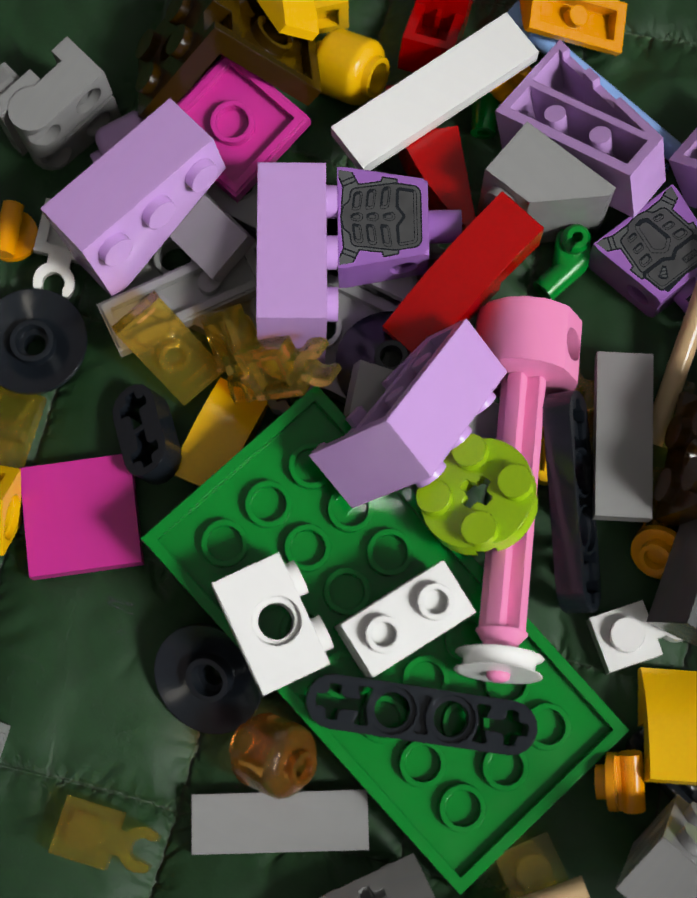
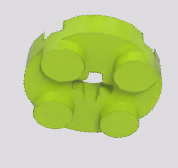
[416,434,538,555]

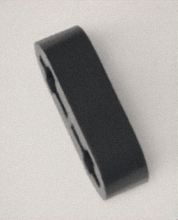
[113,384,182,485]

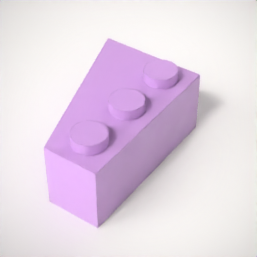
[495,39,666,218]
[40,98,226,297]
[256,162,339,365]
[309,318,507,508]

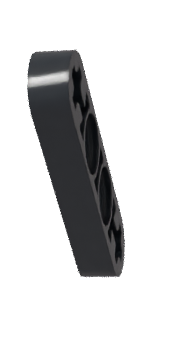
[543,390,601,614]
[305,674,538,755]

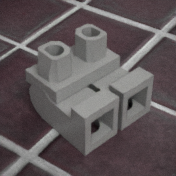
[0,36,122,171]

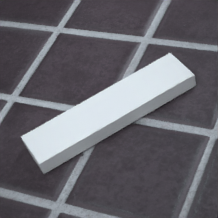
[331,12,539,171]

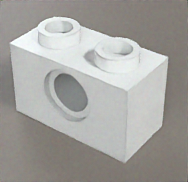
[211,552,334,696]
[334,560,476,678]

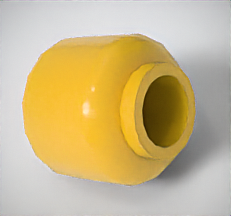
[316,28,390,106]

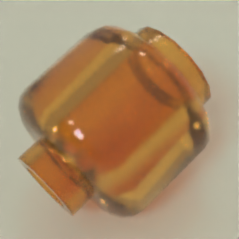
[229,713,317,799]

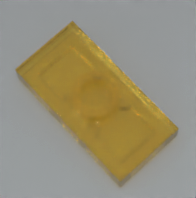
[112,290,226,406]

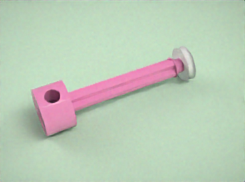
[453,296,582,685]

